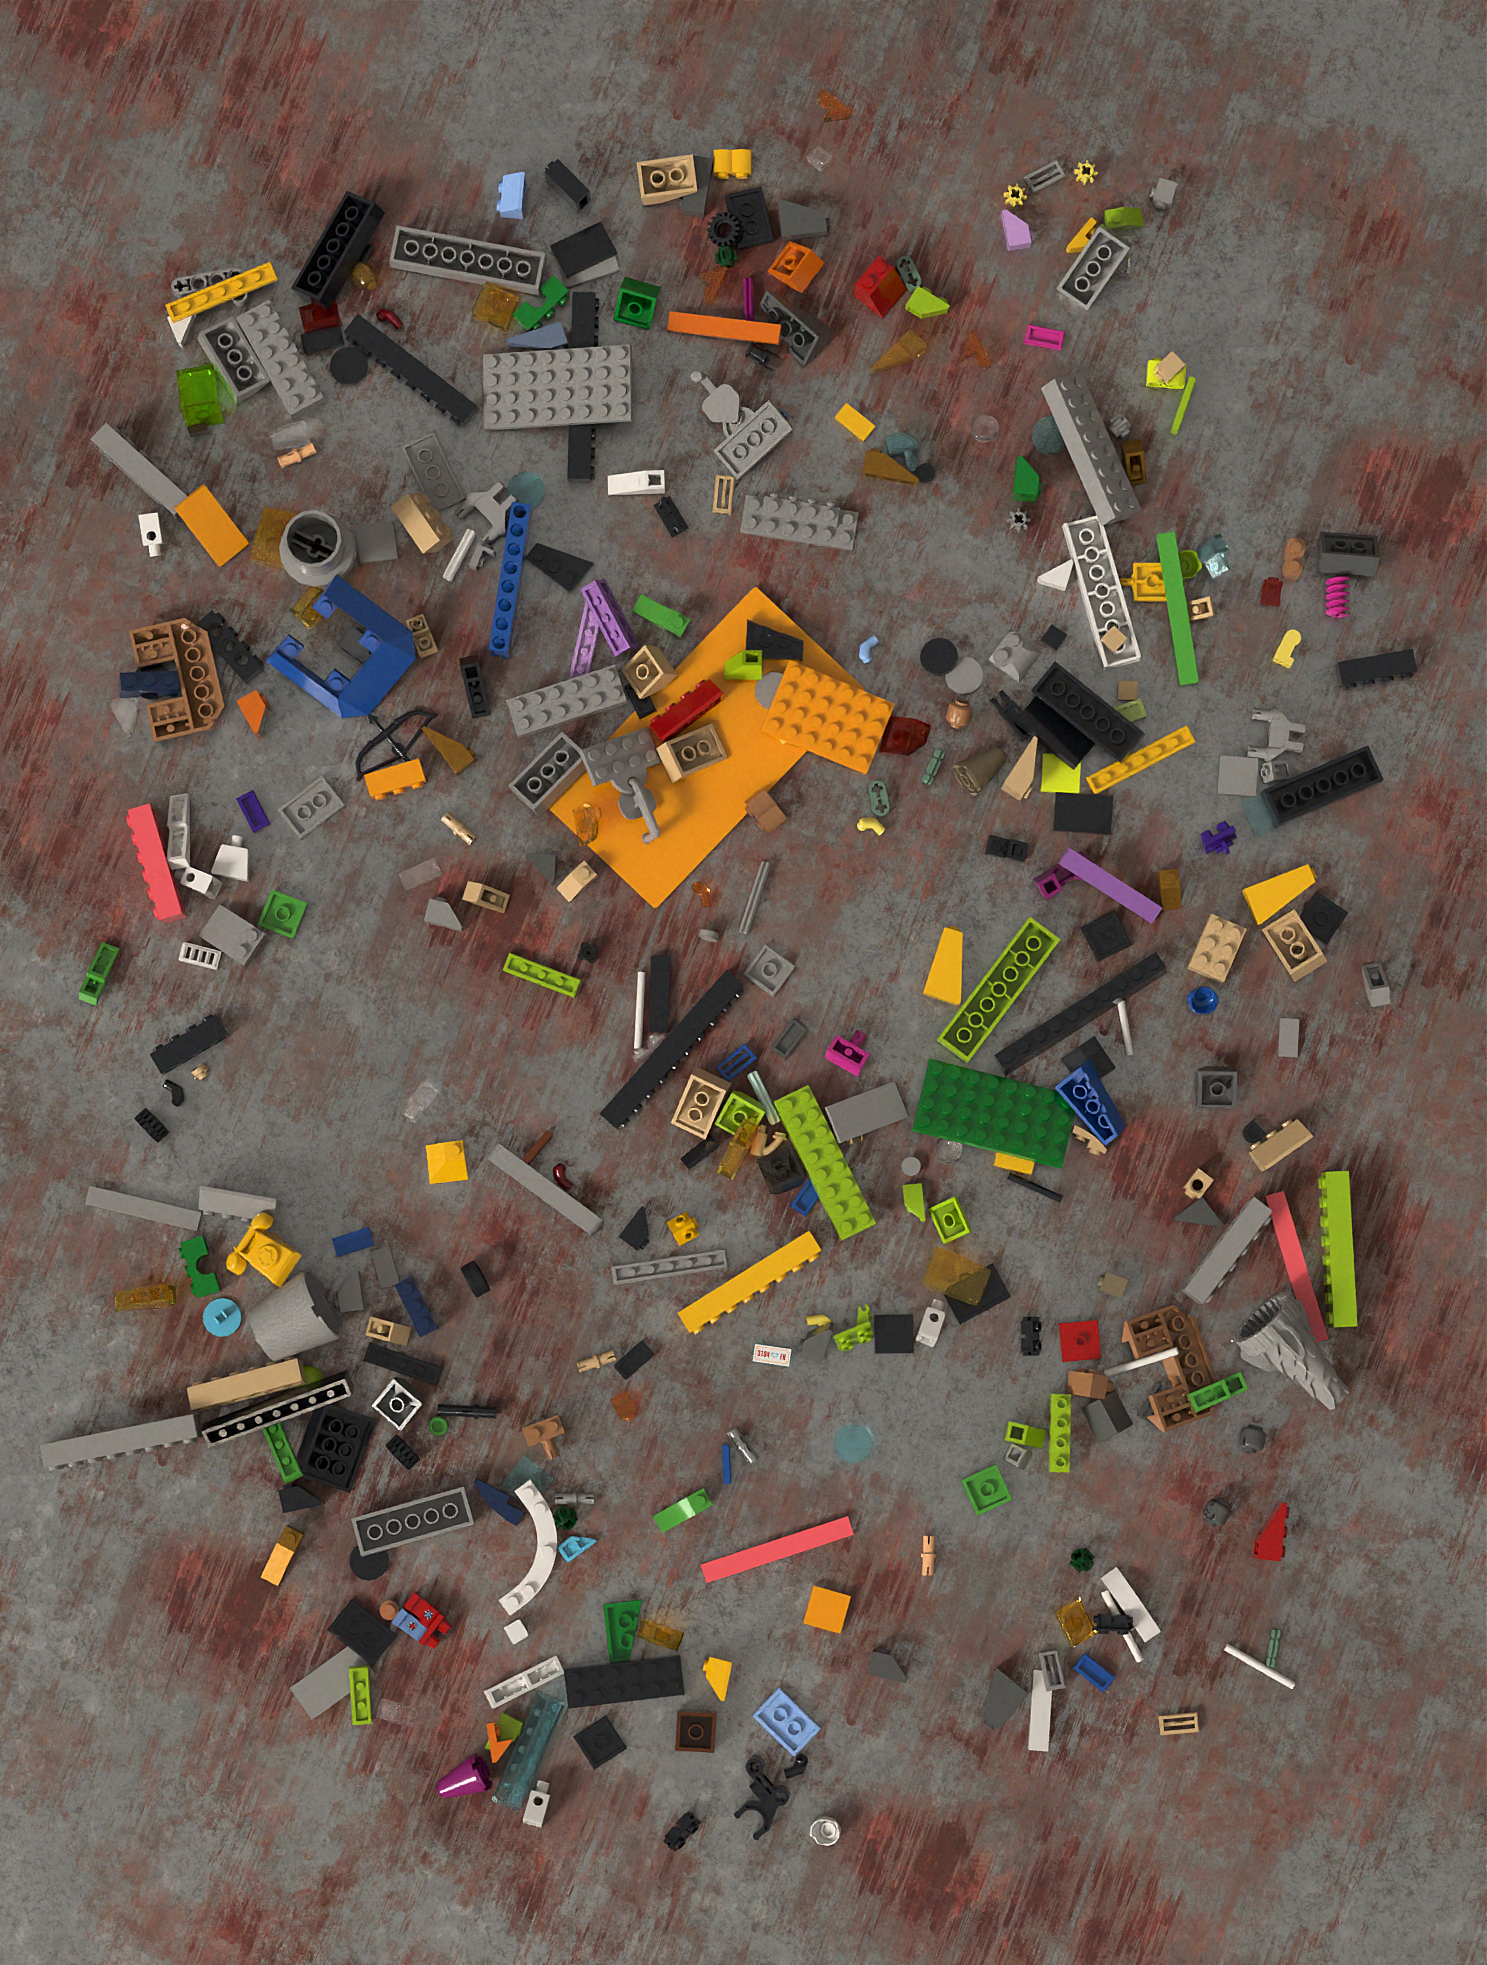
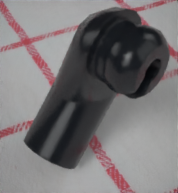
[163,1079,185,1106]
[784,1754,808,1779]

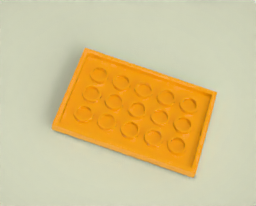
[760,660,895,775]

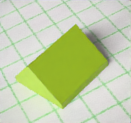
[928,1196,972,1244]

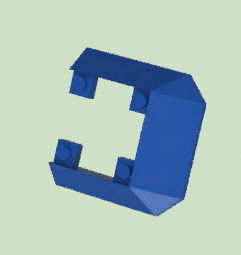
[266,574,416,718]

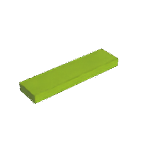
[503,953,581,998]

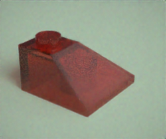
[879,716,931,756]

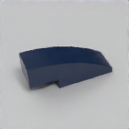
[474,1478,524,1526]

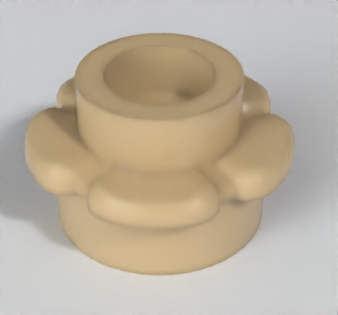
[191,1063,209,1080]

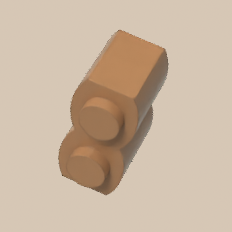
[1281,538,1305,581]
[744,788,787,833]

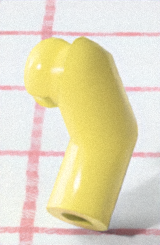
[857,817,886,835]
[806,1314,834,1329]

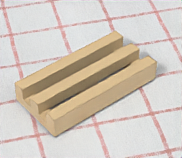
[712,474,735,515]
[1158,1712,1199,1735]

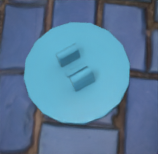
[203,1298,241,1337]

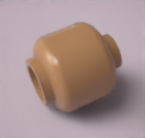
[946,699,973,729]

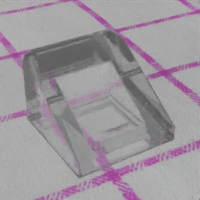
[807,146,833,172]

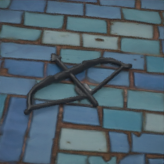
[355,710,437,782]

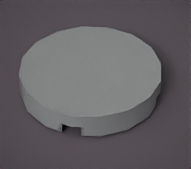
[945,656,983,695]
[755,672,783,710]

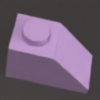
[1001,209,1034,251]

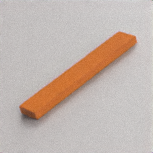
[667,311,782,345]

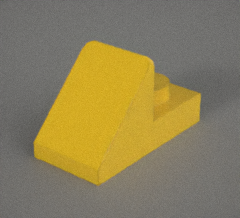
[1066,217,1097,253]

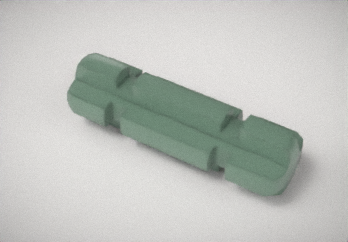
[922,749,946,785]
[1266,1629,1283,1667]

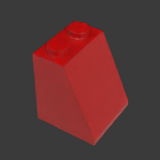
[854,256,907,319]

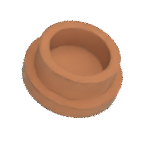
[380,1600,399,1620]

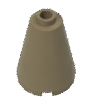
[953,747,1006,796]

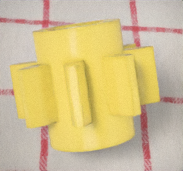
[1074,160,1098,185]
[1003,184,1027,209]

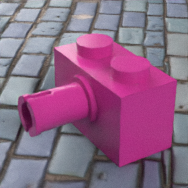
[825,1030,870,1077]

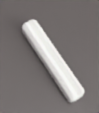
[443,529,476,582]

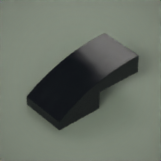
[300,326,344,353]
[985,835,1029,862]

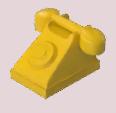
[226,1212,302,1287]

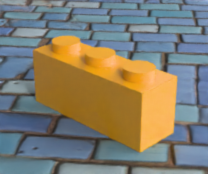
[364,758,427,801]

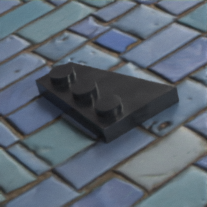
[525,543,594,593]
[746,619,804,661]

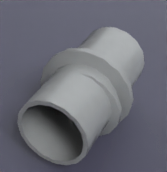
[279,510,357,589]

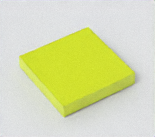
[1041,753,1081,794]

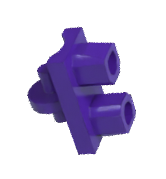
[1201,821,1237,855]

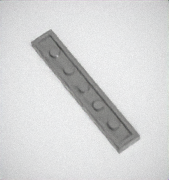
[85,1186,202,1231]
[611,1248,728,1285]

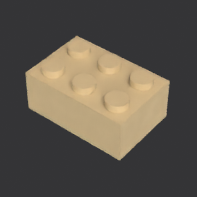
[391,492,455,554]
[1187,914,1247,984]

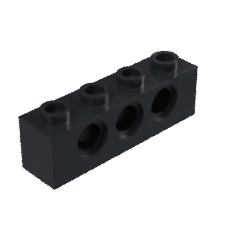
[195,610,263,685]

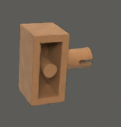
[1066,1368,1114,1399]
[522,1414,566,1460]

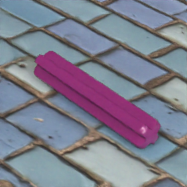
[743,278,754,321]

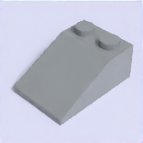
[198,904,267,967]

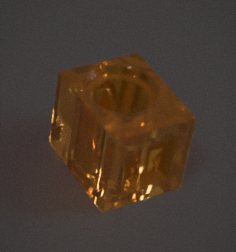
[610,1391,638,1422]

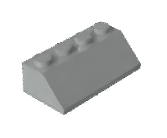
[198,316,270,404]
[199,1186,281,1223]

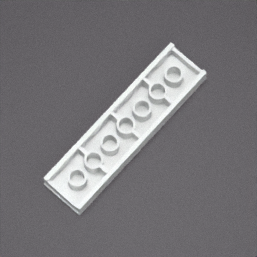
[1062,515,1141,671]

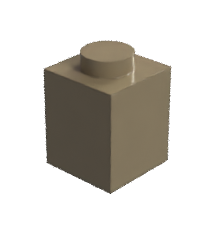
[1097,1272,1128,1298]

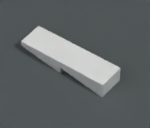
[167,793,190,870]
[484,1656,564,1709]
[1028,1670,1052,1752]

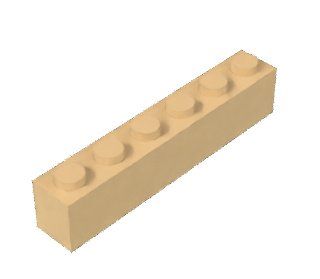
[187,1357,307,1413]

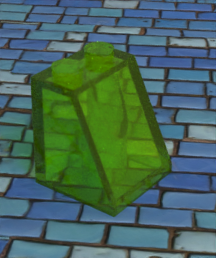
[176,364,224,429]

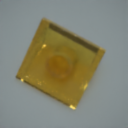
[1053,1598,1097,1648]

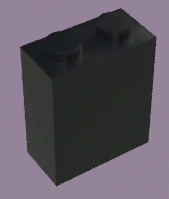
[545,159,591,214]

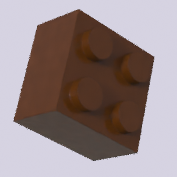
[675,1709,717,1753]

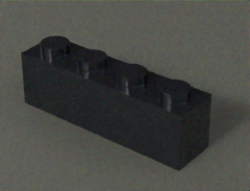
[1335,649,1417,689]
[150,1014,229,1075]

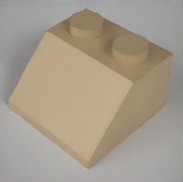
[621,645,677,699]

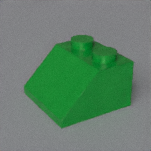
[613,277,661,330]
[1012,455,1042,503]

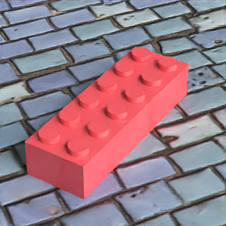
[126,803,187,924]

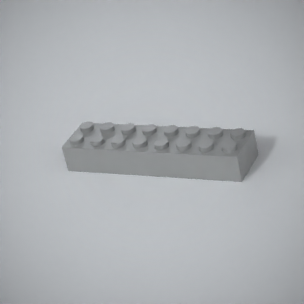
[389,225,546,295]
[1041,372,1142,526]
[40,1414,202,1471]

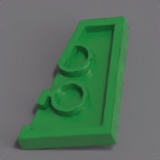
[603,1600,642,1663]

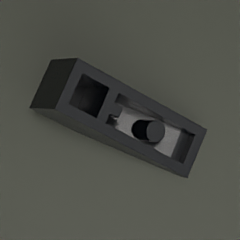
[459,654,491,719]

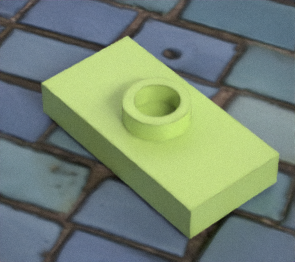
[1114,698,1147,722]

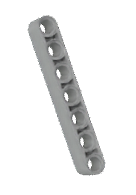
[487,1143,604,1236]

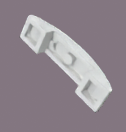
[1101,1567,1161,1642]

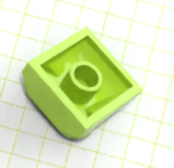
[714,1090,766,1143]

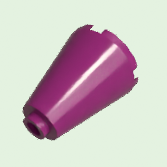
[436,1753,493,1799]

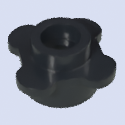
[577,942,599,963]

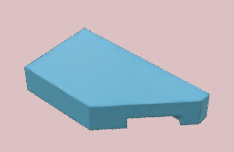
[557,1536,597,1563]

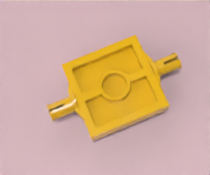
[1120,563,1185,602]

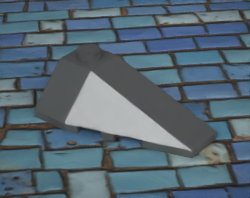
[759,290,833,366]

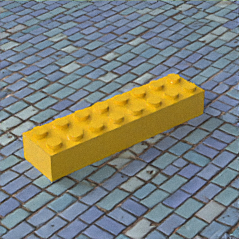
[678,1231,821,1334]

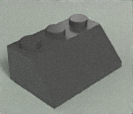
[1318,532,1380,577]

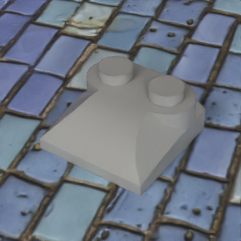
[988,630,1041,683]

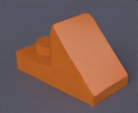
[486,1721,514,1763]

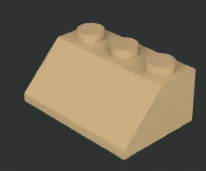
[1249,1119,1313,1172]

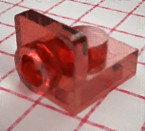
[1260,577,1283,607]

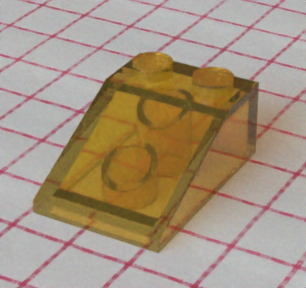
[250,507,298,570]
[922,1246,991,1306]

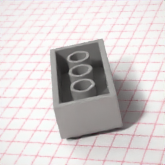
[1056,224,1133,310]
[508,732,586,817]

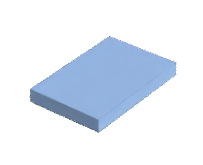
[752,1687,821,1756]

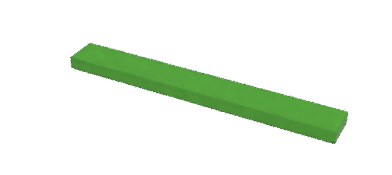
[1156,531,1200,685]

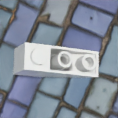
[608,470,665,495]

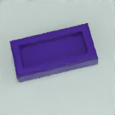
[236,790,271,833]

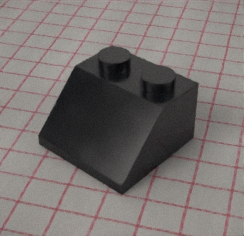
[1061,1036,1116,1079]
[278,1483,325,1513]

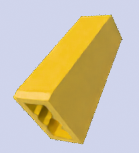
[1242,864,1317,926]
[923,925,963,1006]

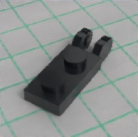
[990,690,1031,742]

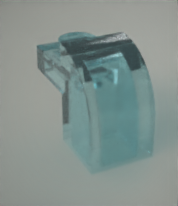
[885,433,919,472]
[1197,533,1230,579]

